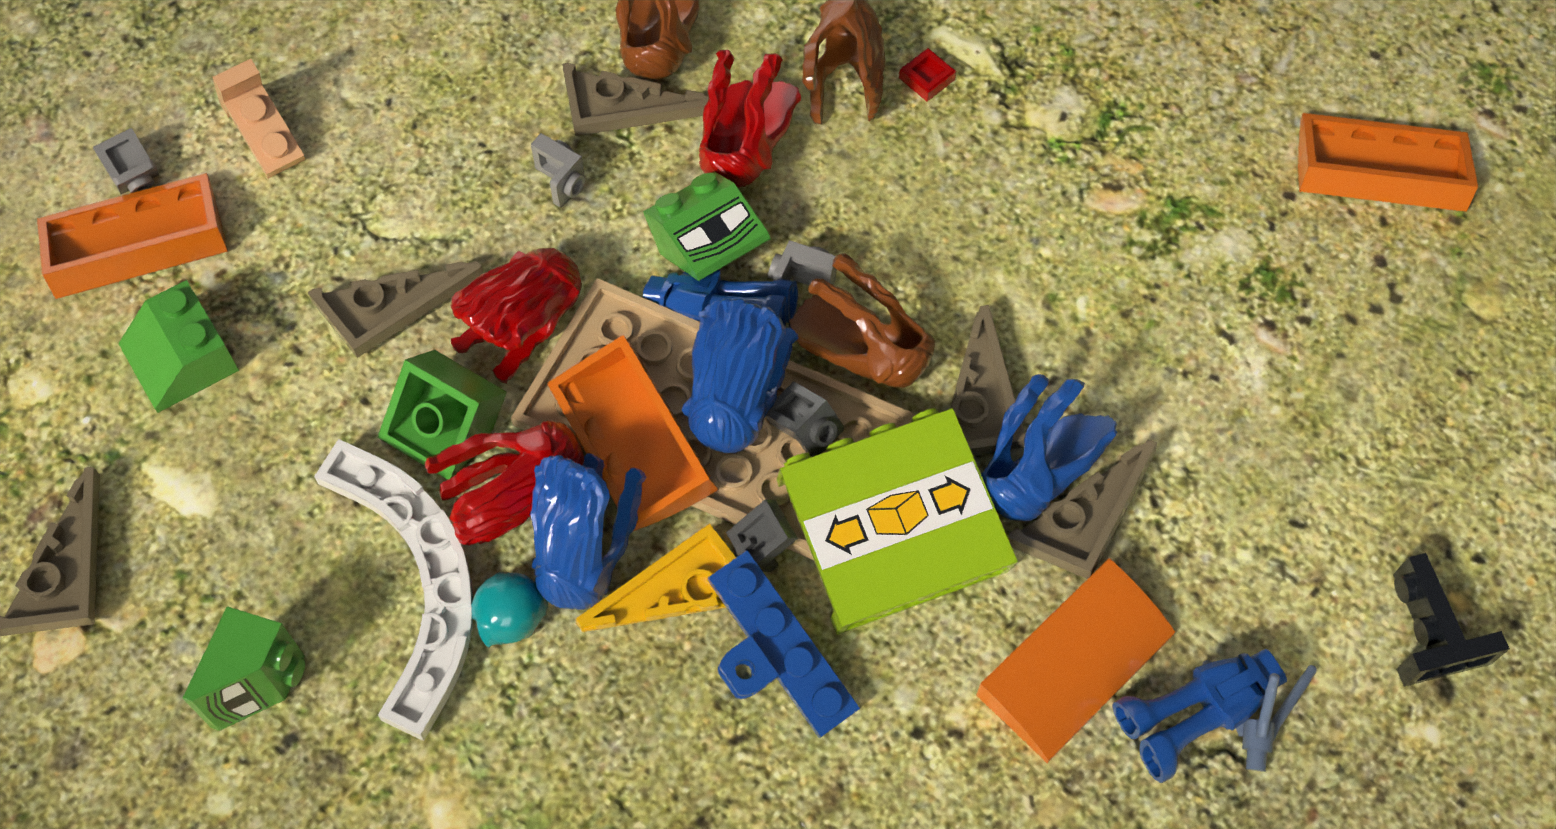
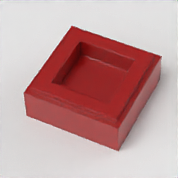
[899,48,957,102]

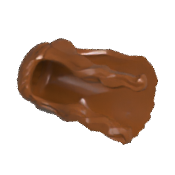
[616,0,699,80]
[802,0,885,125]
[789,253,935,388]

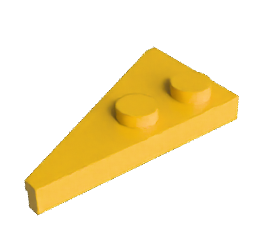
[576,523,736,632]

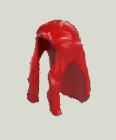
[699,49,801,188]
[450,248,582,384]
[425,420,584,546]

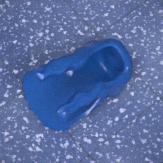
[682,298,799,453]
[981,374,1117,521]
[530,453,647,610]

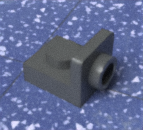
[765,381,844,457]
[726,499,798,572]

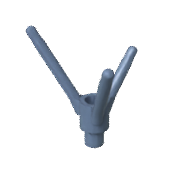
[1202,660,1317,772]

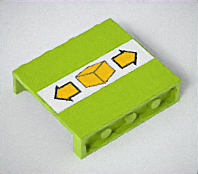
[776,408,1018,635]

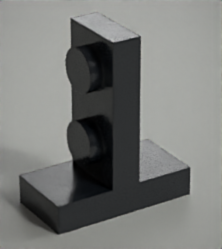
[1393,553,1510,687]

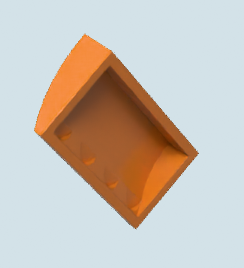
[1298,113,1478,212]
[37,173,228,299]
[547,335,719,531]
[976,558,1175,763]

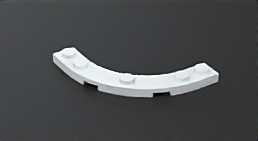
[314,439,473,741]

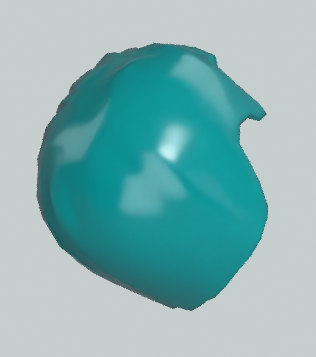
[471,571,548,648]

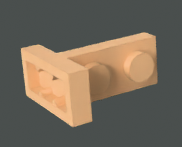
[212,59,305,179]

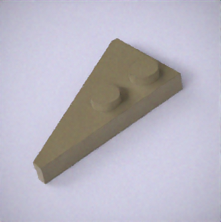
[562,63,709,136]
[307,261,483,358]
[950,305,1025,456]
[1008,439,1157,579]
[0,467,100,636]

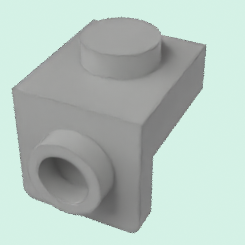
[93,128,159,194]
[531,133,585,208]
[768,240,837,285]

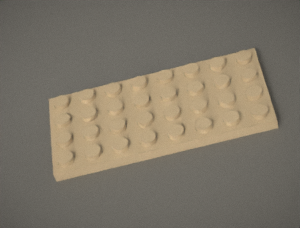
[511,278,915,561]

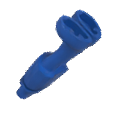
[643,270,798,328]
[1112,649,1287,783]

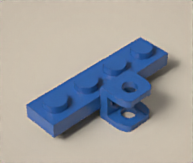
[707,550,860,738]

